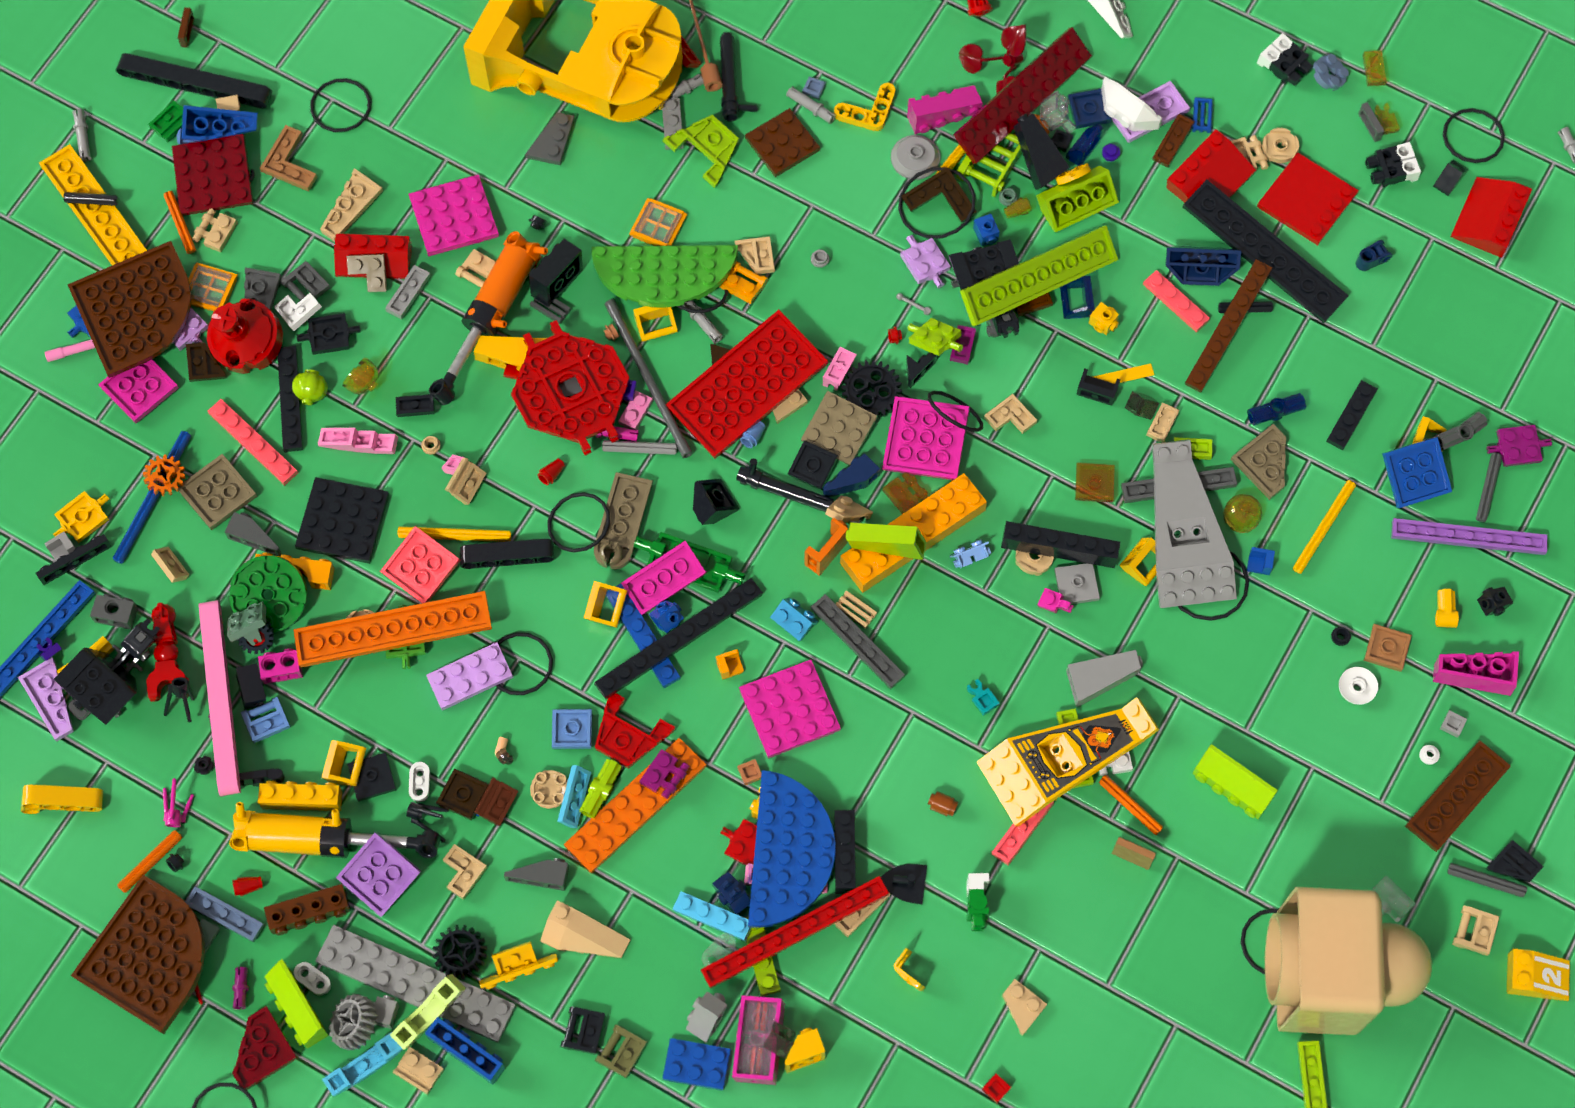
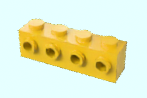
[258,781,343,811]

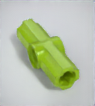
[579,759,622,818]

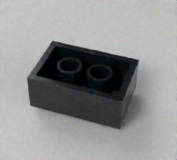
[529,239,583,307]

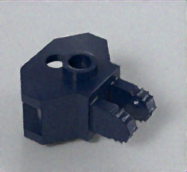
[712,872,750,915]

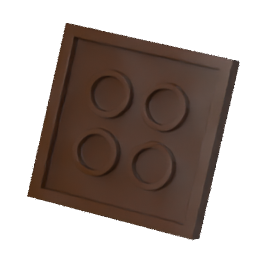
[745,108,820,178]

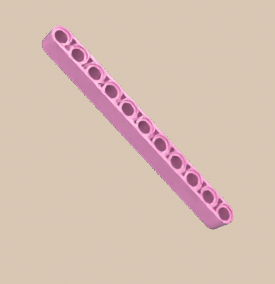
[199,600,241,797]

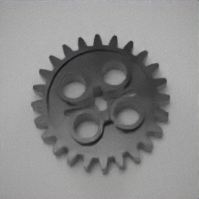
[841,360,902,420]

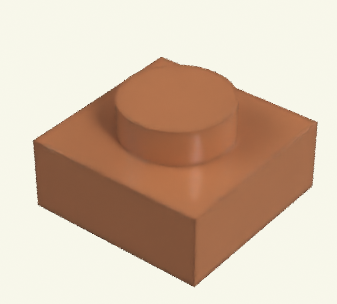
[737,759,762,786]

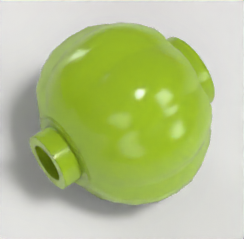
[292,369,328,405]

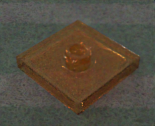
[1075,463,1115,503]

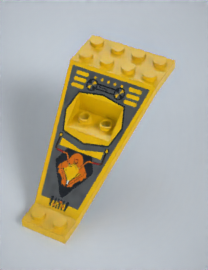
[977,697,1160,827]

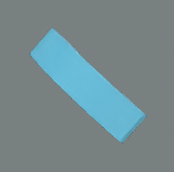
[322,1032,403,1097]

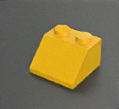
[785,1028,825,1073]

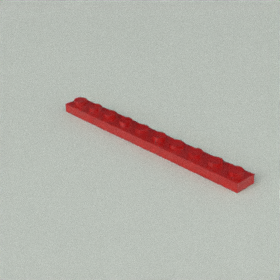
[700,876,889,989]

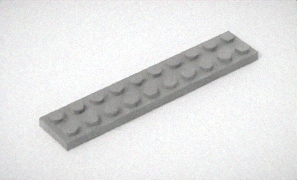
[315,925,516,1043]

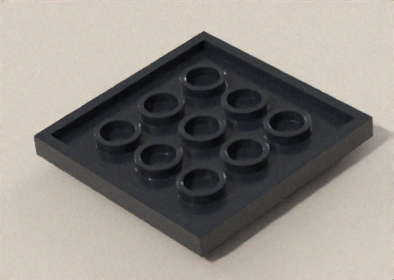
[295,477,390,564]

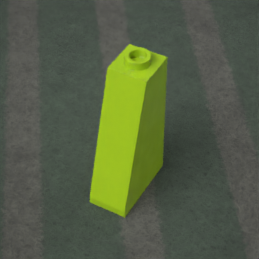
[846,523,926,560]

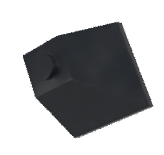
[693,479,740,525]

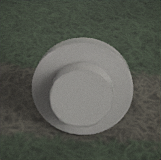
[811,250,829,268]

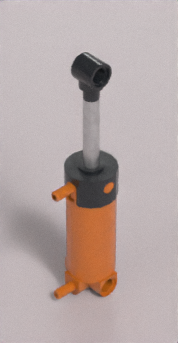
[429,231,548,405]

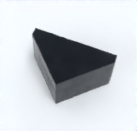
[1433,160,1469,196]

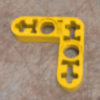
[834,83,895,131]

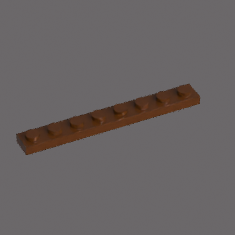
[1185,259,1272,393]

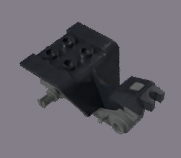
[949,239,1019,338]
[53,618,160,725]

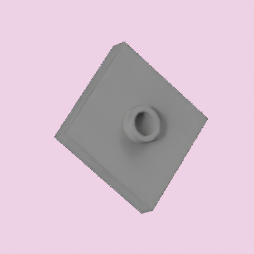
[1054,563,1100,604]

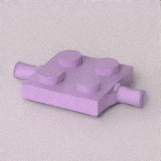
[900,235,951,288]
[173,308,208,351]

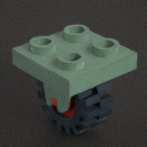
[227,601,274,654]

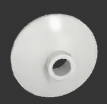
[1339,667,1378,705]

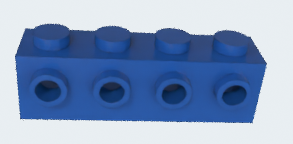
[425,1017,505,1085]

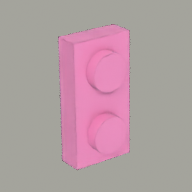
[618,391,653,430]

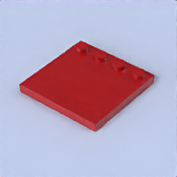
[1257,152,1359,246]

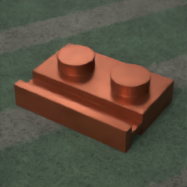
[474,777,518,827]

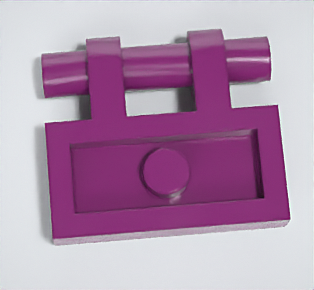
[640,749,689,799]

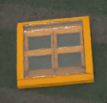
[629,198,687,246]
[188,262,238,311]

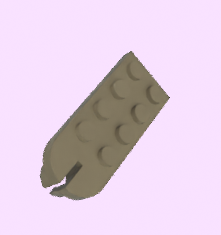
[594,472,653,569]

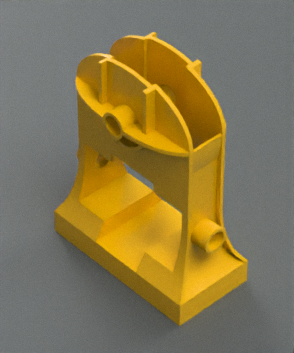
[463,0,682,122]

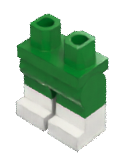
[966,873,989,931]

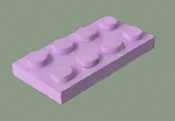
[1111,81,1190,143]
[426,642,514,711]

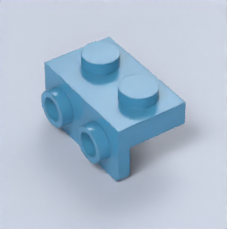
[770,598,818,641]

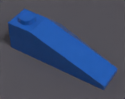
[181,105,257,142]

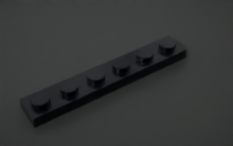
[278,346,303,452]

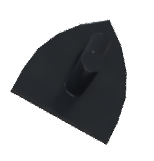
[880,864,927,905]

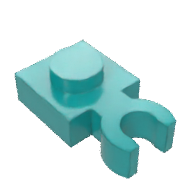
[967,679,1000,716]

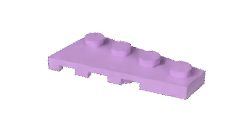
[18,657,74,742]

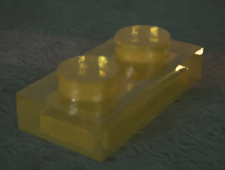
[1363,50,1387,86]

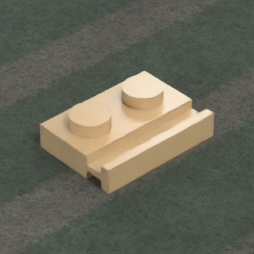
[445,458,486,505]
[393,1047,444,1095]

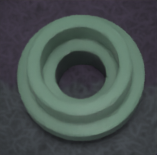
[999,188,1017,206]

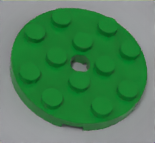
[229,555,307,633]

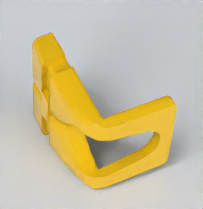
[894,948,925,991]

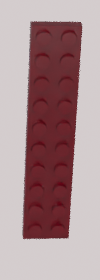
[953,27,1092,164]

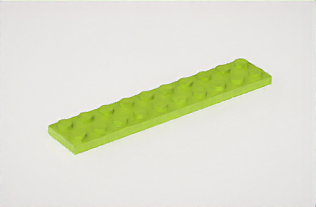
[960,225,1118,326]

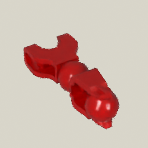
[146,602,189,702]

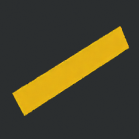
[1093,363,1154,384]

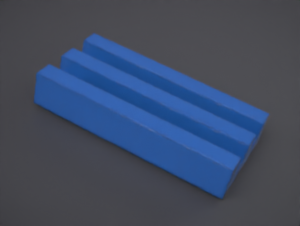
[1192,97,1213,133]

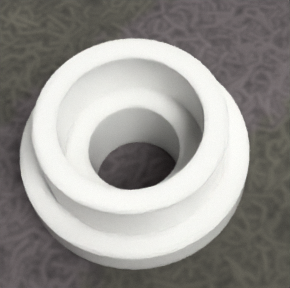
[1419,745,1440,765]

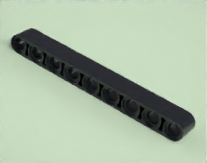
[116,53,272,109]

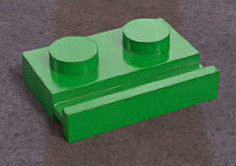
[148,101,183,142]

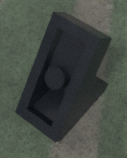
[906,352,936,388]

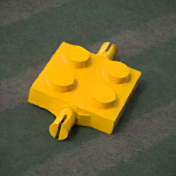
[53,491,110,543]

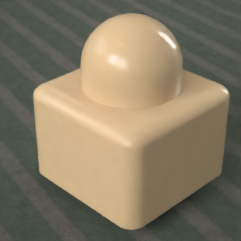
[1265,887,1432,1035]

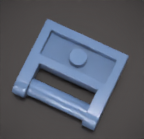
[241,697,291,743]

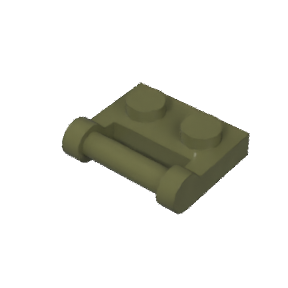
[595,1025,647,1079]

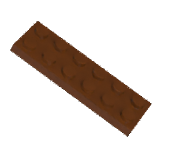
[1405,740,1511,852]

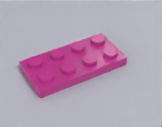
[621,541,707,616]

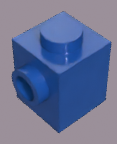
[973,214,1000,246]

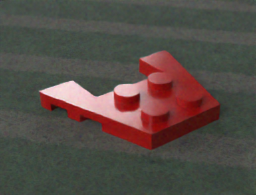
[595,693,675,769]

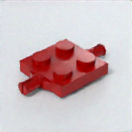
[720,819,757,866]

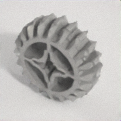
[328,994,378,1050]

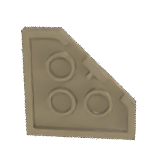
[1231,424,1286,500]

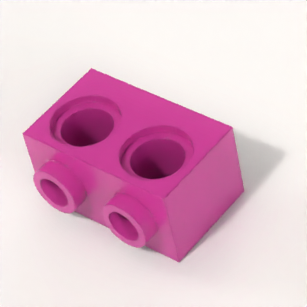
[258,649,303,684]

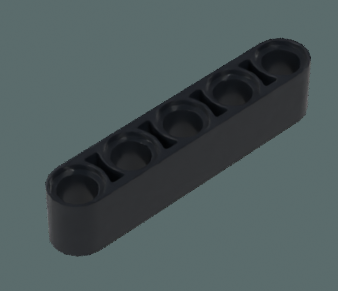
[460,539,554,569]

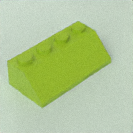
[1036,165,1119,233]
[1193,744,1278,819]
[264,959,329,1049]

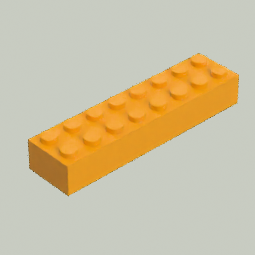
[840,473,987,593]

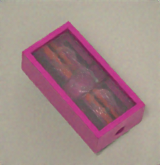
[732,995,785,1085]

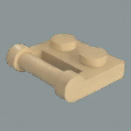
[455,249,496,288]
[1452,906,1499,956]

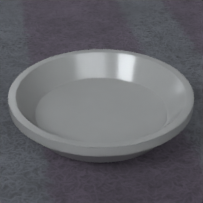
[891,135,940,180]

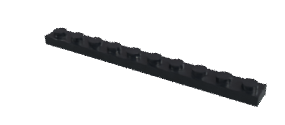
[594,578,763,699]

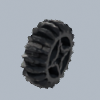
[432,925,488,980]

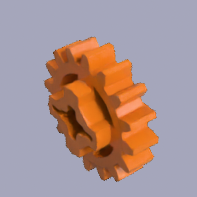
[143,454,185,496]

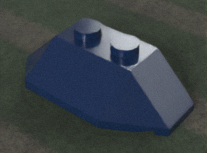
[1165,246,1241,286]

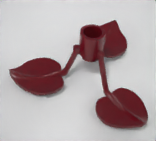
[959,24,1026,94]

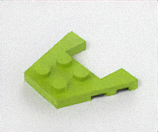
[663,115,739,188]

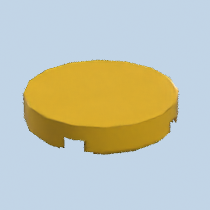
[1055,164,1091,185]

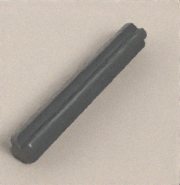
[1476,453,1502,522]
[1447,863,1527,897]

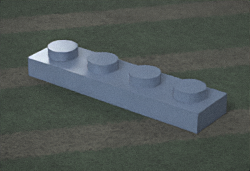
[185,886,265,943]

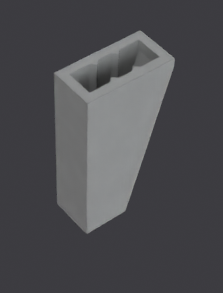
[1066,650,1143,707]

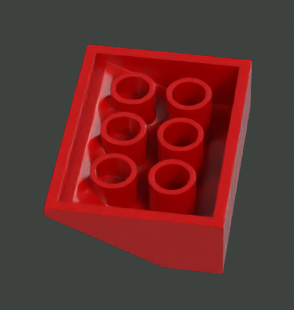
[1166,129,1256,203]
[1450,177,1532,258]

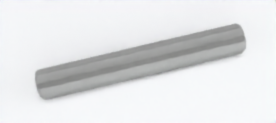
[602,440,677,455]

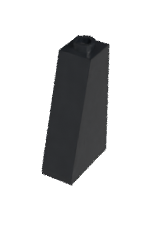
[1013,113,1070,190]

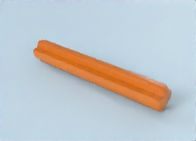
[164,191,196,254]
[1099,775,1163,835]
[117,830,182,893]

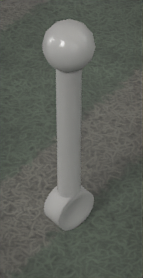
[896,293,931,315]

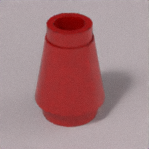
[538,458,565,485]
[232,876,263,897]

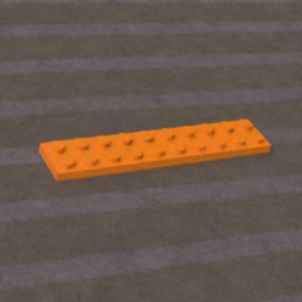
[293,591,492,668]

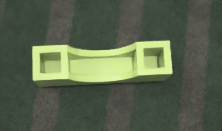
[390,974,467,1049]

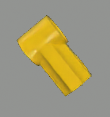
[1435,589,1459,628]

